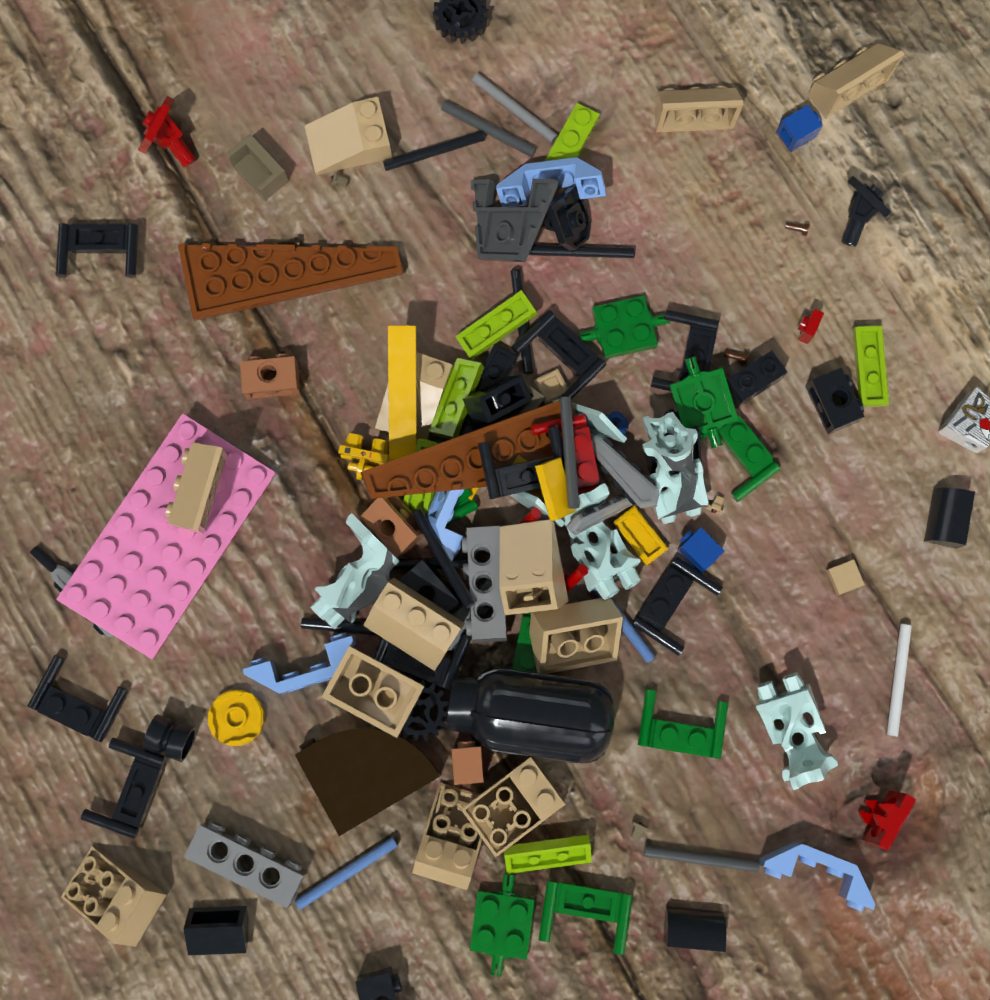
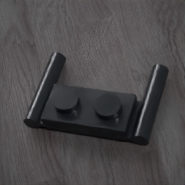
[55,223,139,278]
[650,309,719,391]
[511,310,607,400]
[478,426,565,499]
[632,556,723,656]
[373,634,471,690]
[27,655,128,742]
[81,737,166,839]

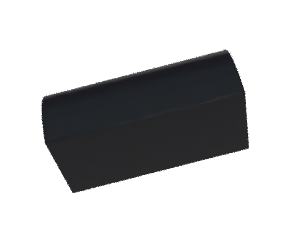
[924,487,975,549]
[184,906,248,955]
[663,906,726,952]

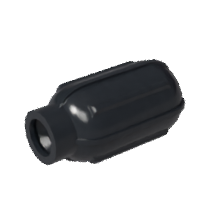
[446,668,615,763]

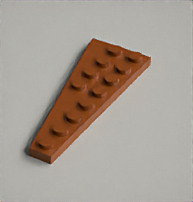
[178,243,403,321]
[360,400,576,499]

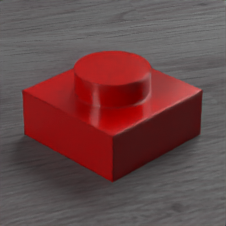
[797,308,824,344]

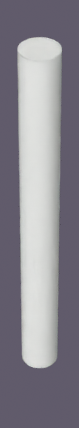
[886,624,912,737]

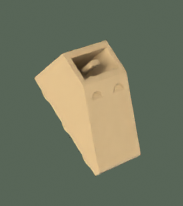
[499,519,569,615]
[461,756,565,858]
[412,782,482,890]
[61,846,167,947]

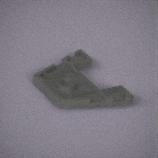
[471,178,559,262]

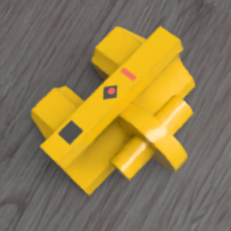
[338,433,389,480]

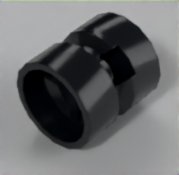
[143,714,196,762]

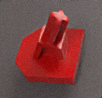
[138,96,195,167]

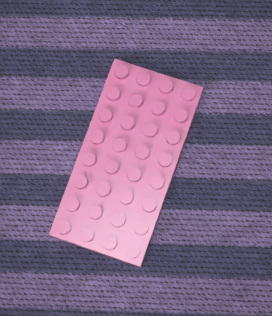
[56,413,276,659]

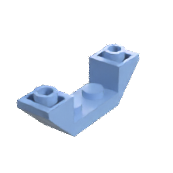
[496,157,607,207]
[426,489,464,562]
[243,633,356,694]
[758,841,876,912]

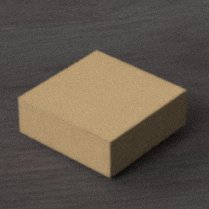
[534,369,568,405]
[826,560,865,596]

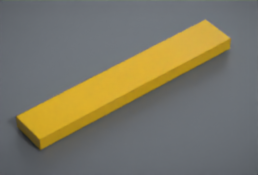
[388,325,417,461]

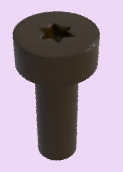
[277,237,302,247]

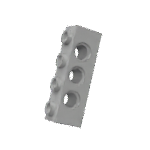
[462,526,507,643]
[184,821,307,909]

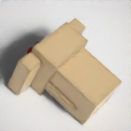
[706,495,724,515]

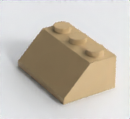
[808,43,905,119]
[654,86,743,133]
[165,442,227,534]
[363,578,465,671]
[529,598,623,674]

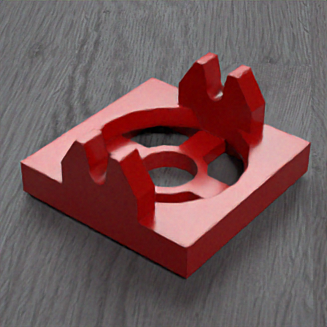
[858,790,916,850]

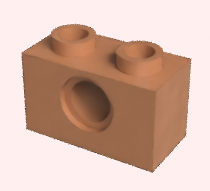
[240,354,301,400]
[360,496,424,558]
[452,740,484,785]

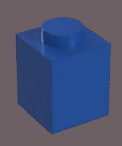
[776,105,823,152]
[678,528,725,573]

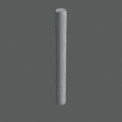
[472,73,558,143]

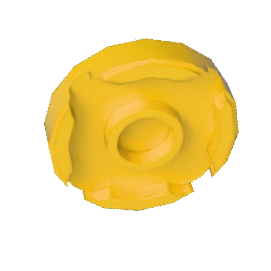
[208,690,265,746]

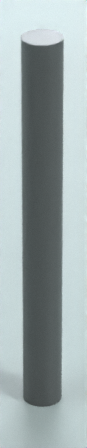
[441,100,537,158]
[560,396,579,509]
[644,845,759,873]

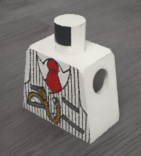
[938,387,990,453]

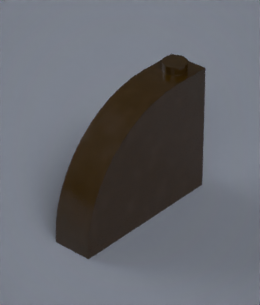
[295,728,441,836]

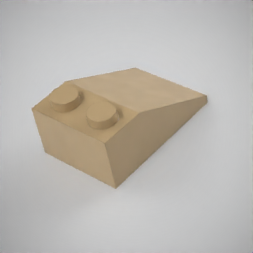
[304,97,392,175]
[375,352,453,442]
[322,646,425,738]

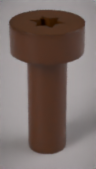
[785,222,810,236]
[724,350,749,365]

